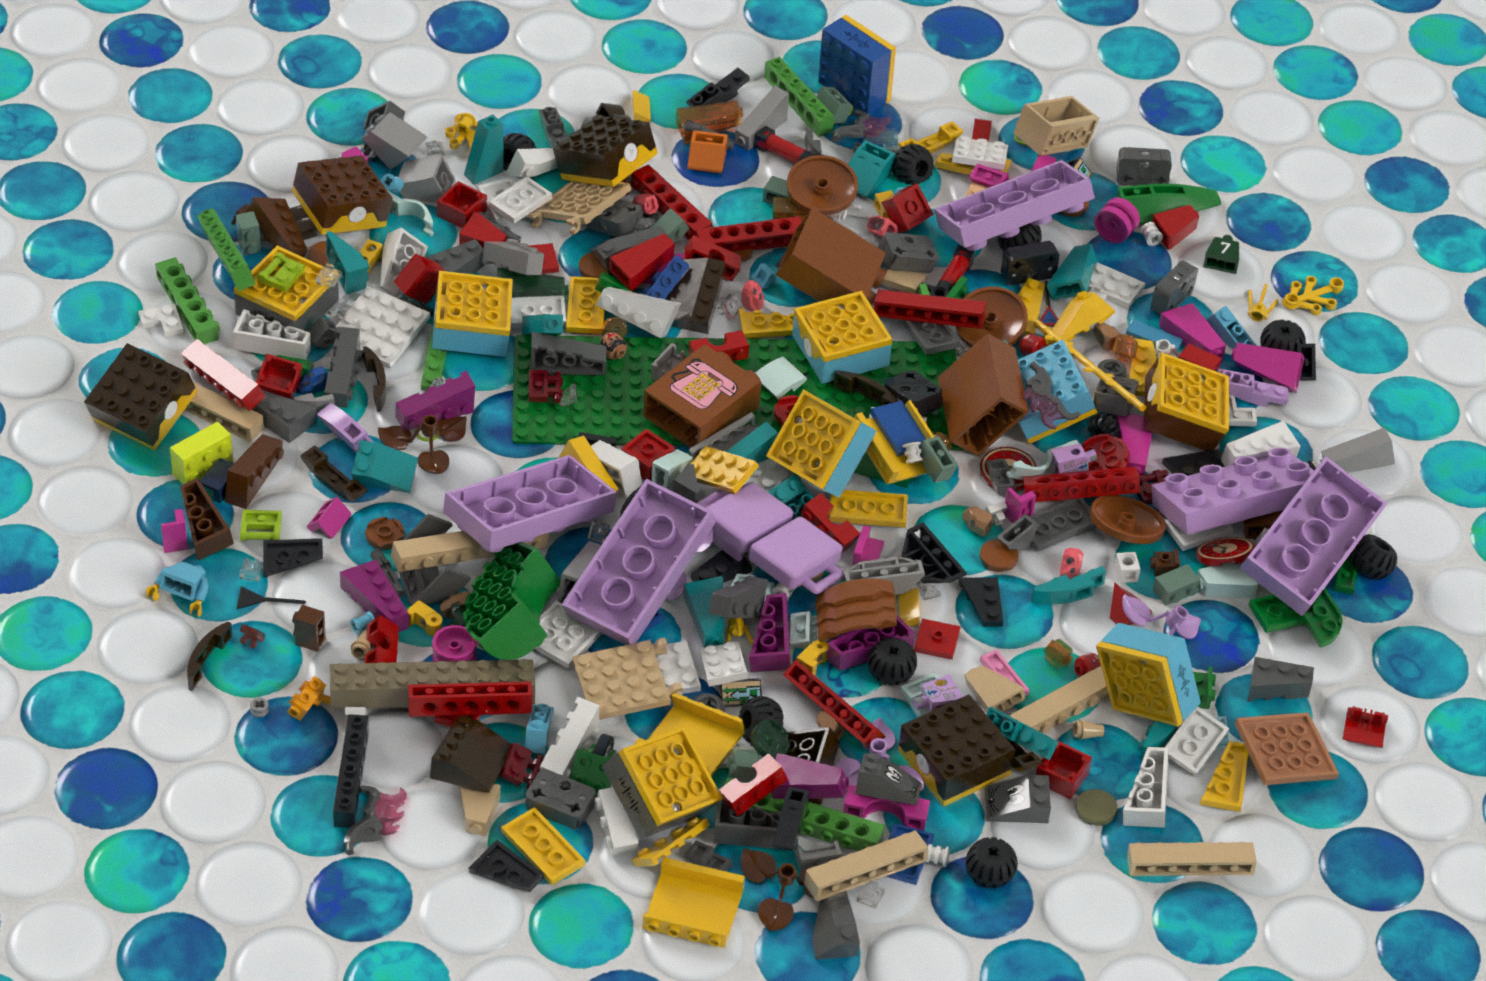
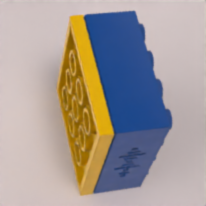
[818,15,896,114]

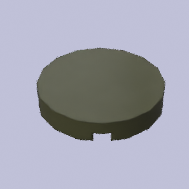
[1076,789,1117,826]

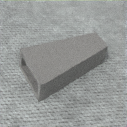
[735,86,789,151]
[1320,427,1395,473]
[558,541,601,603]

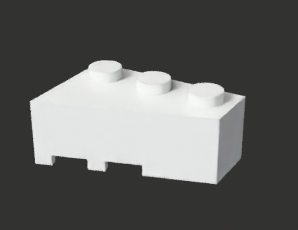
[591,440,643,500]
[595,787,639,855]

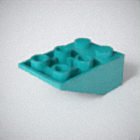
[848,140,896,198]
[768,474,829,520]

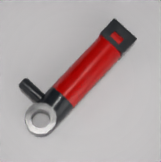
[754,125,823,164]
[921,245,975,297]

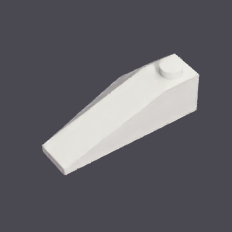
[505,148,558,177]
[380,228,428,297]

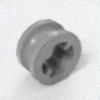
[250,697,269,717]

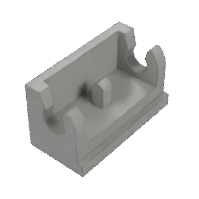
[651,343,686,381]
[795,841,842,873]

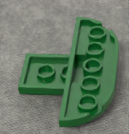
[1248,587,1343,648]

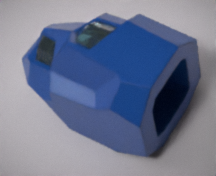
[298,366,328,395]

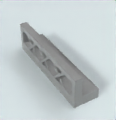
[689,412,758,460]

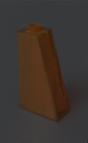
[676,101,743,144]

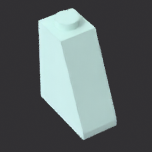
[652,449,694,492]
[1197,562,1258,598]

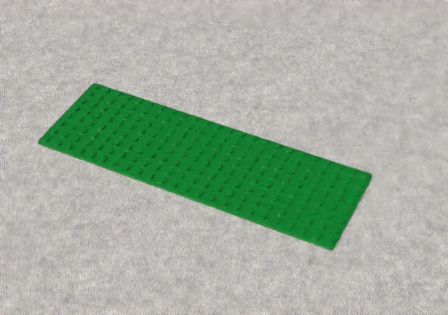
[512,335,964,450]

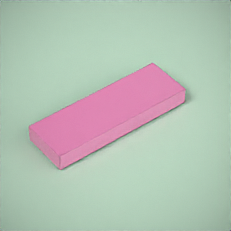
[980,650,1030,696]

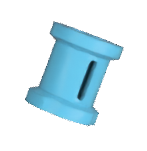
[381,174,404,193]
[350,611,375,635]

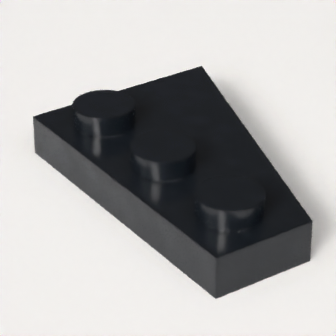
[1162,449,1225,476]
[263,538,323,578]
[468,840,544,892]

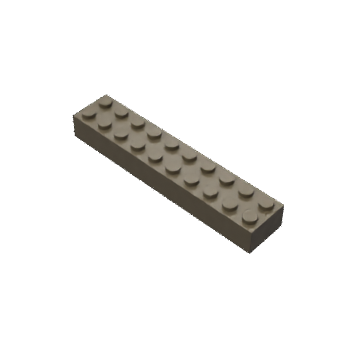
[330,659,535,709]

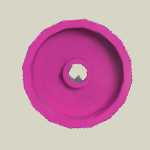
[1094,197,1140,244]
[432,625,477,662]

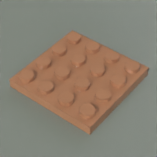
[1234,712,1339,785]

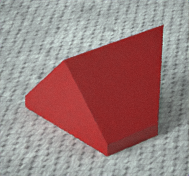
[1110,582,1152,625]

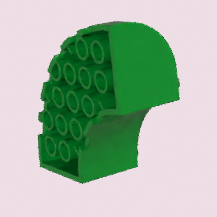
[463,542,561,660]

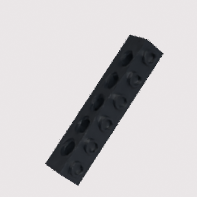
[333,714,369,828]

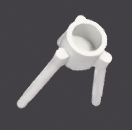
[829,205,873,235]
[1155,339,1180,358]

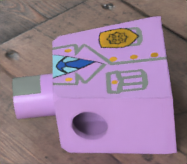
[1051,444,1097,474]
[913,674,963,713]

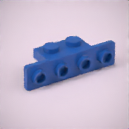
[640,255,690,299]

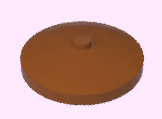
[787,155,858,215]
[955,286,1028,347]
[1090,495,1166,544]

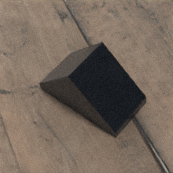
[1295,344,1316,381]

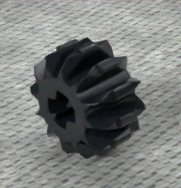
[1087,412,1120,437]

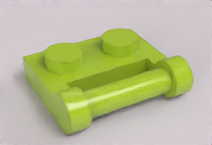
[257,252,305,292]
[240,510,282,541]

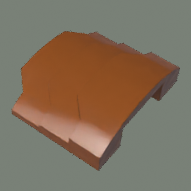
[816,578,897,641]

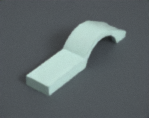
[387,190,433,237]
[1006,440,1079,480]

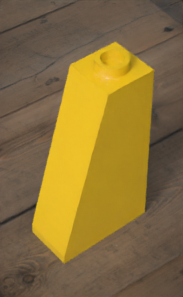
[558,436,619,492]

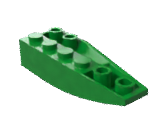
[1116,184,1222,225]

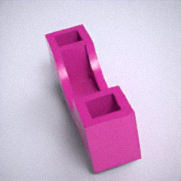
[843,785,930,831]

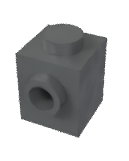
[308,317,337,350]

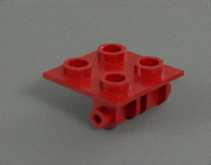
[1342,706,1388,748]

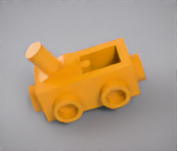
[287,676,330,721]

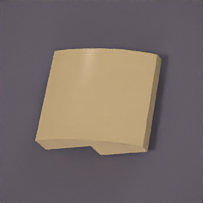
[882,269,928,294]

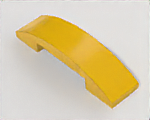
[898,121,963,154]

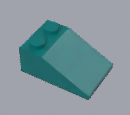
[325,231,369,295]
[351,440,418,493]

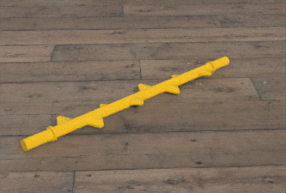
[1033,319,1146,412]

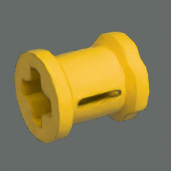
[455,113,476,136]

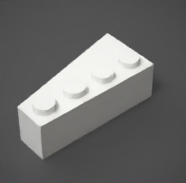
[596,287,681,338]
[233,309,311,360]
[1221,421,1301,466]
[540,697,601,778]
[1123,747,1168,828]

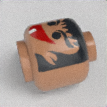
[600,332,627,360]

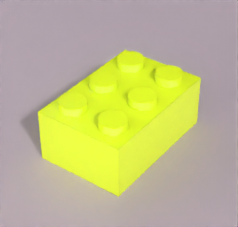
[170,421,233,484]

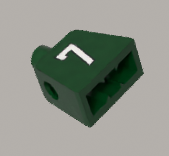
[1203,235,1239,274]

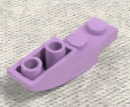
[1217,368,1288,407]
[316,403,373,454]

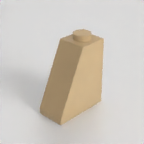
[964,665,1026,712]
[459,784,501,836]

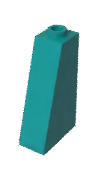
[464,114,503,185]
[1047,243,1097,300]
[522,314,563,336]
[726,422,778,464]
[683,576,724,648]

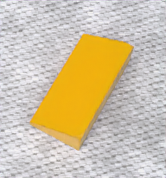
[632,90,651,122]
[898,588,920,626]

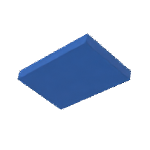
[869,401,926,456]
[885,823,934,885]

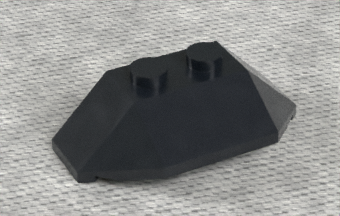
[901,522,967,583]

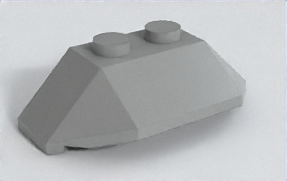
[844,557,925,595]

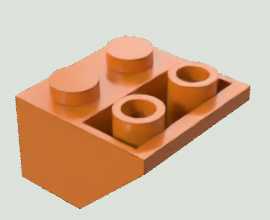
[687,130,728,173]

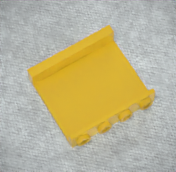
[854,400,935,484]
[635,693,745,777]
[642,858,745,948]

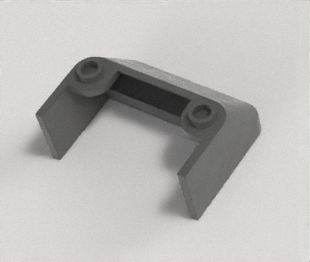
[399,514,471,605]

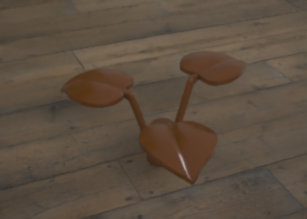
[378,415,467,474]
[741,848,814,931]

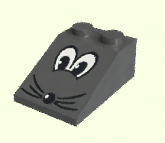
[855,753,922,805]
[985,775,1051,823]

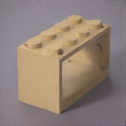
[1013,96,1099,156]

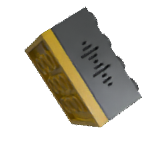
[234,246,339,332]
[602,726,723,839]

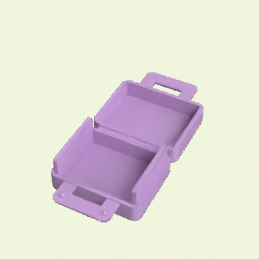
[697,482,845,594]

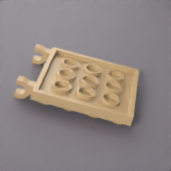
[528,181,632,234]
[572,638,683,720]

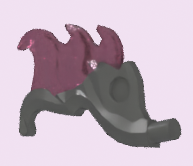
[832,110,891,142]
[1023,361,1080,430]
[344,785,407,855]

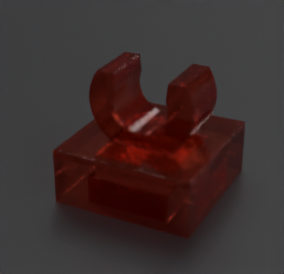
[239,624,266,649]

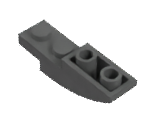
[539,107,568,148]

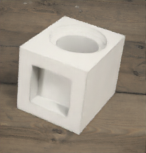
[1114,552,1140,583]

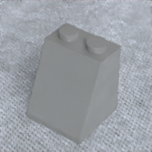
[362,112,428,170]
[399,154,456,203]

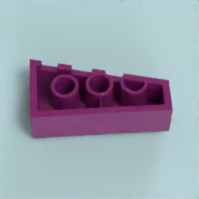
[395,371,475,431]
[340,560,409,633]
[749,593,790,672]
[827,614,915,671]

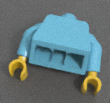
[146,562,209,617]

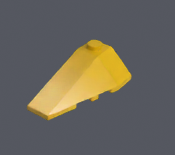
[1045,291,1115,346]

